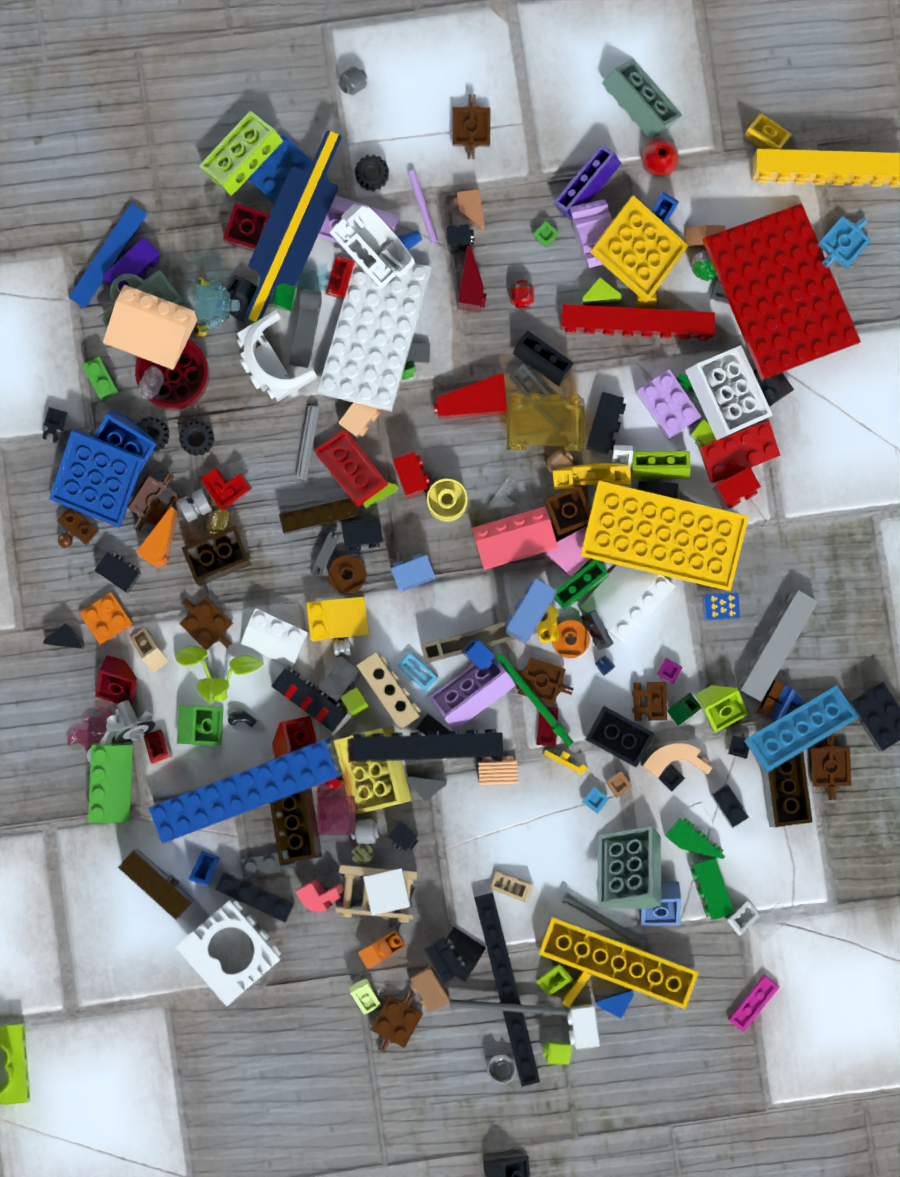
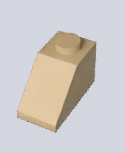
[130,627,169,673]

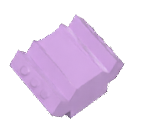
[569,199,613,268]

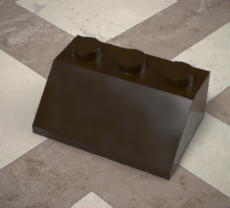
[182,526,252,587]

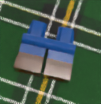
[757,680,803,721]

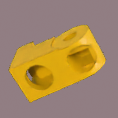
[537,605,559,644]

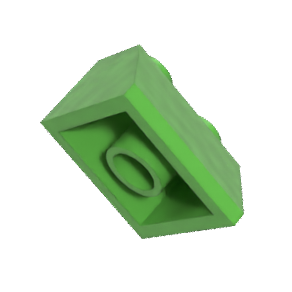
[177,705,224,746]

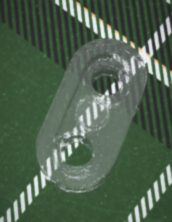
[138,367,164,399]

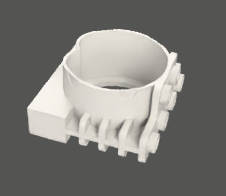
[176,899,281,1006]

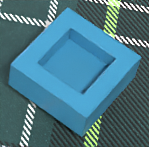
[582,787,609,814]

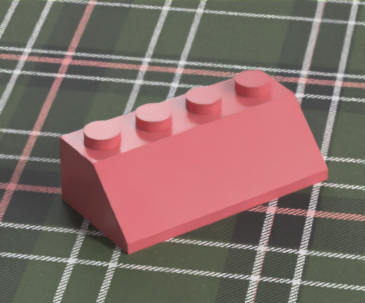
[471,506,558,570]

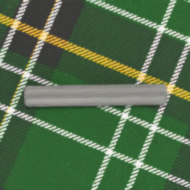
[296,405,319,480]

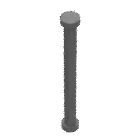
[561,892,647,949]

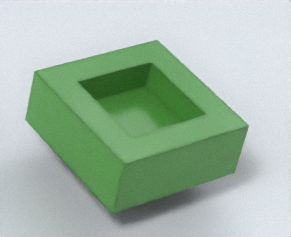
[533,221,560,249]

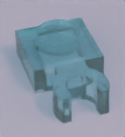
[294,269,329,291]

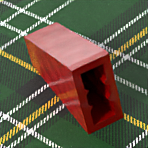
[434,373,507,419]

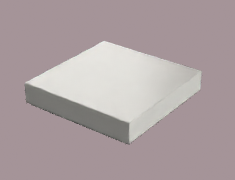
[364,868,410,916]

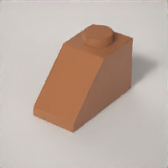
[454,189,485,231]
[684,225,725,248]

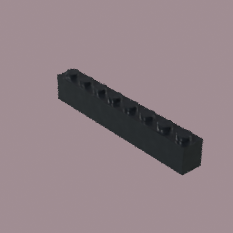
[347,729,504,763]

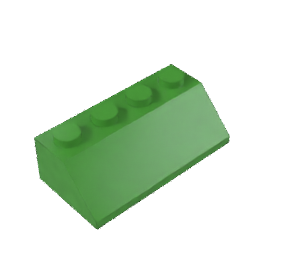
[88,743,133,823]

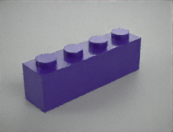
[553,144,622,221]

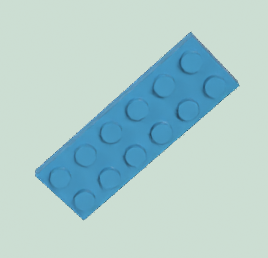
[744,685,858,773]

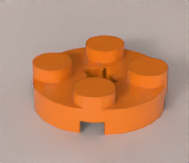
[552,620,590,659]

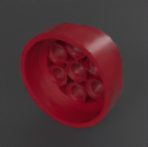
[135,339,210,410]

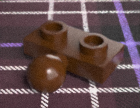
[57,507,99,548]

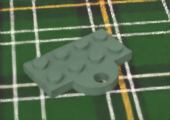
[99,269,183,327]

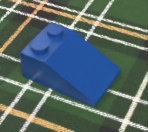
[94,409,157,475]

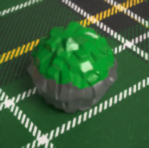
[690,250,717,281]

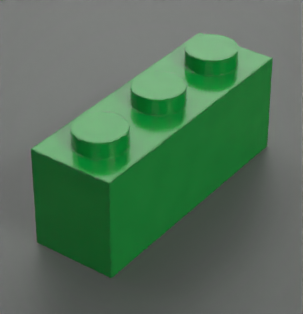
[554,560,609,612]
[690,857,734,921]

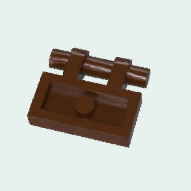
[631,682,667,721]

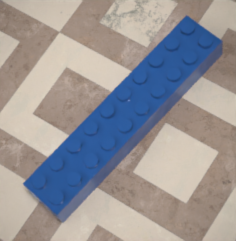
[149,738,344,844]

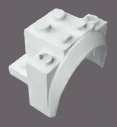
[328,204,415,288]
[236,310,317,401]

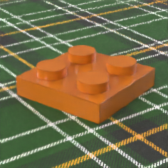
[79,592,133,645]

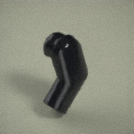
[228,711,257,728]

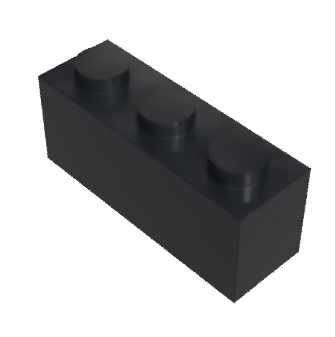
[513,330,574,386]
[586,392,626,455]

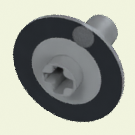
[115,700,156,743]

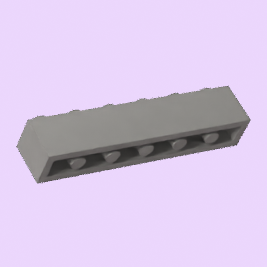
[738,590,818,702]

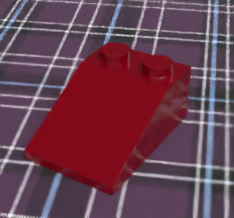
[458,246,487,313]

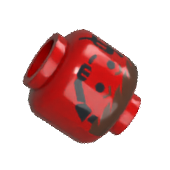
[510,279,534,308]

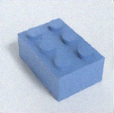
[505,579,556,645]

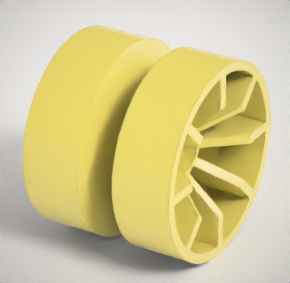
[427,479,467,522]

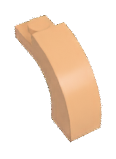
[642,743,712,777]

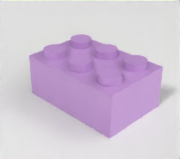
[636,369,702,440]

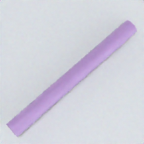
[408,170,438,244]

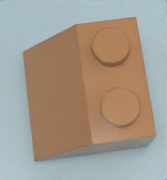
[409,965,450,1012]

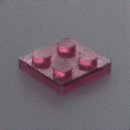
[318,796,355,835]

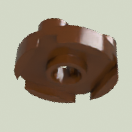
[328,555,367,594]

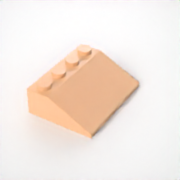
[103,285,197,370]

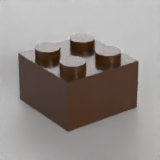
[544,486,590,537]

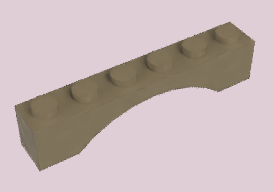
[421,621,537,664]

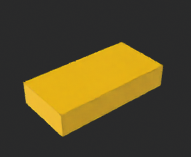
[561,971,591,1008]

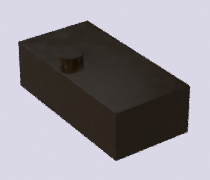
[761,751,813,827]
[118,849,195,920]

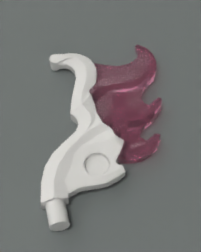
[67,707,152,764]

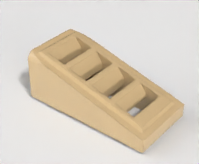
[489,870,534,903]

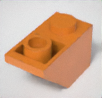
[358,930,405,969]

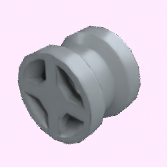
[333,637,351,658]

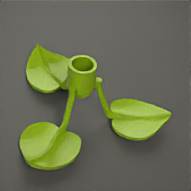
[174,646,264,704]

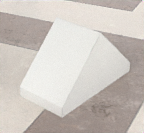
[724,900,760,936]

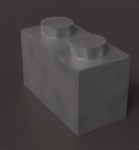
[318,657,361,702]

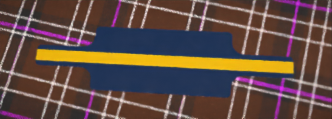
[245,130,342,322]

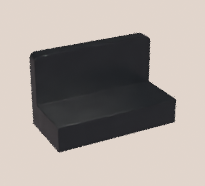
[217,275,257,321]

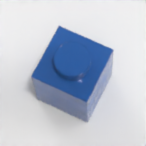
[462,639,495,670]

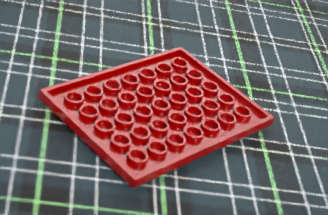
[702,203,861,380]

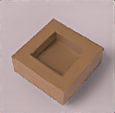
[605,771,632,798]

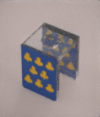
[702,593,740,621]

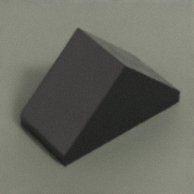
[43,623,85,649]

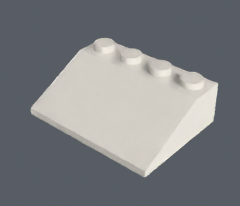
[685,345,772,440]
[580,565,675,645]

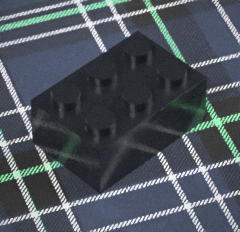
[849,682,900,751]
[584,706,655,768]

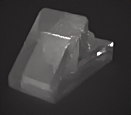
[487,476,517,511]

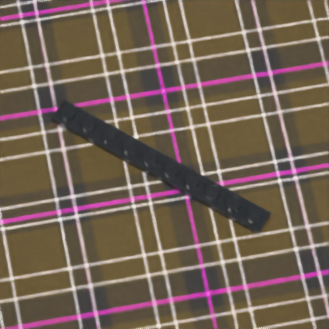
[474,892,540,1087]

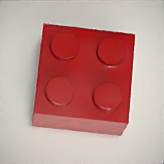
[393,452,430,499]
[712,467,761,509]

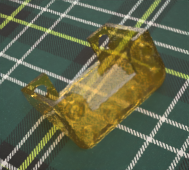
[507,393,585,451]

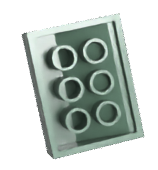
[598,826,661,909]

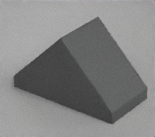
[408,777,447,802]

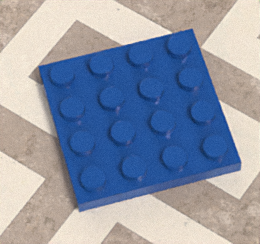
[49,429,145,528]

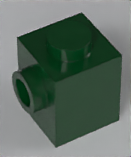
[666,693,702,726]

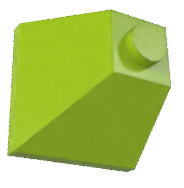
[695,685,748,733]

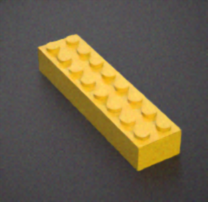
[752,149,900,187]
[538,916,699,1009]

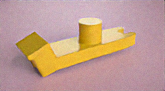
[543,750,589,776]

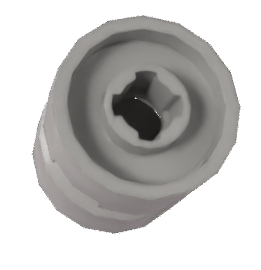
[177,488,213,523]

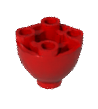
[642,139,679,177]

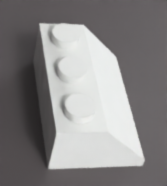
[241,608,309,668]

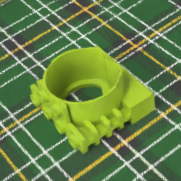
[0,1022,31,1105]

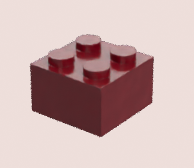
[223,203,270,252]

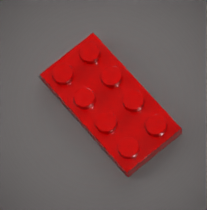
[698,419,781,483]
[314,429,388,507]

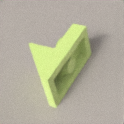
[348,979,381,1015]

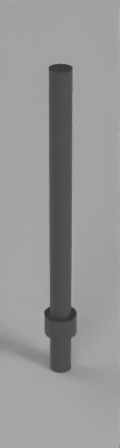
[450,999,567,1017]

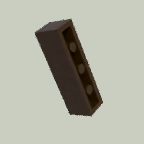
[279,498,359,535]

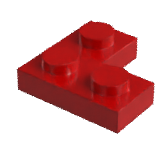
[201,468,252,511]

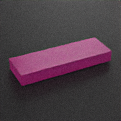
[728,974,780,1032]

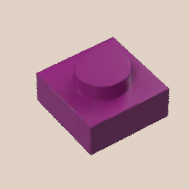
[656,658,683,684]

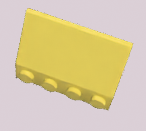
[334,726,412,815]

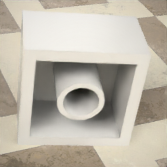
[567,1003,599,1049]

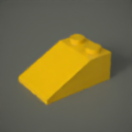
[306,597,369,642]

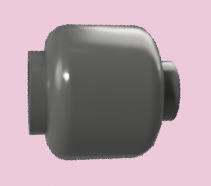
[338,67,367,95]

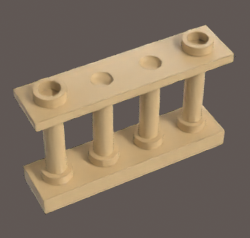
[335,865,418,923]

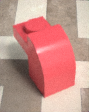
[296,878,344,912]

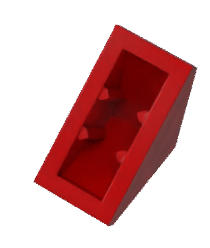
[143,729,172,764]

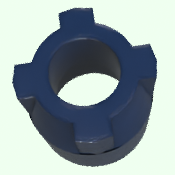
[595,655,616,676]

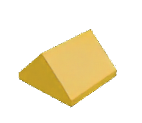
[744,113,792,149]

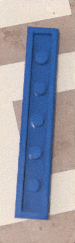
[69,203,148,309]

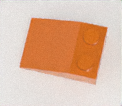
[136,507,178,569]

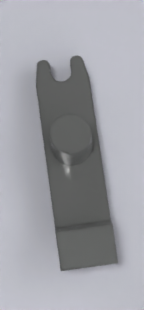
[310,531,339,577]

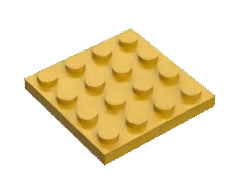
[589,195,689,302]

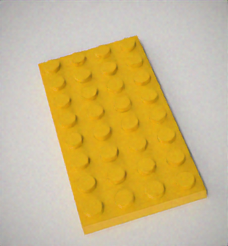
[580,480,749,591]

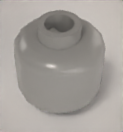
[351,819,380,845]

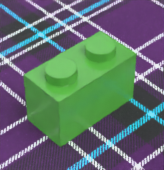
[82,356,119,402]

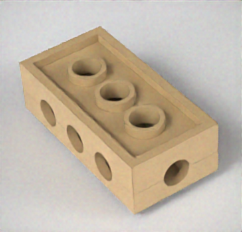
[357,653,421,730]

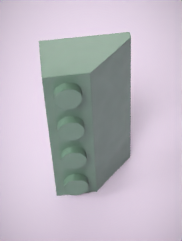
[602,59,682,140]

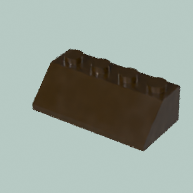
[270,787,322,864]

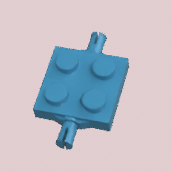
[818,216,871,269]

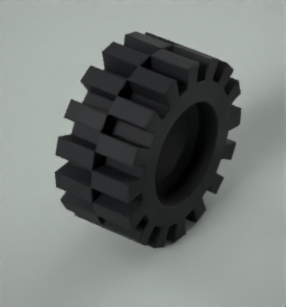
[355,154,389,192]
[137,417,170,453]
[179,420,215,456]

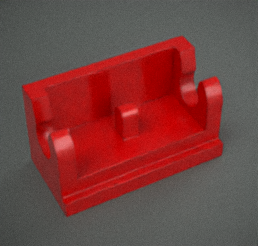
[326,256,355,299]

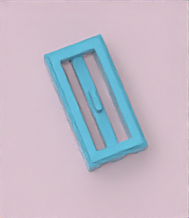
[397,652,438,692]

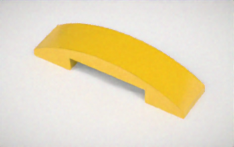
[553,463,631,490]

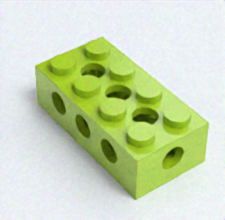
[199,111,283,196]

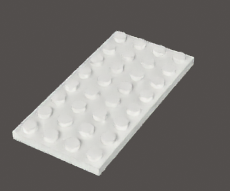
[317,262,432,412]

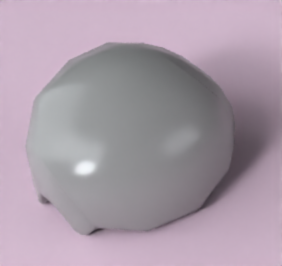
[487,1054,517,1084]

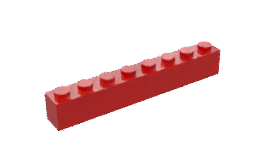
[561,304,715,341]

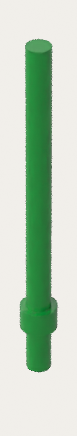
[495,653,574,747]

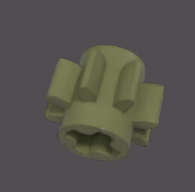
[351,844,375,866]

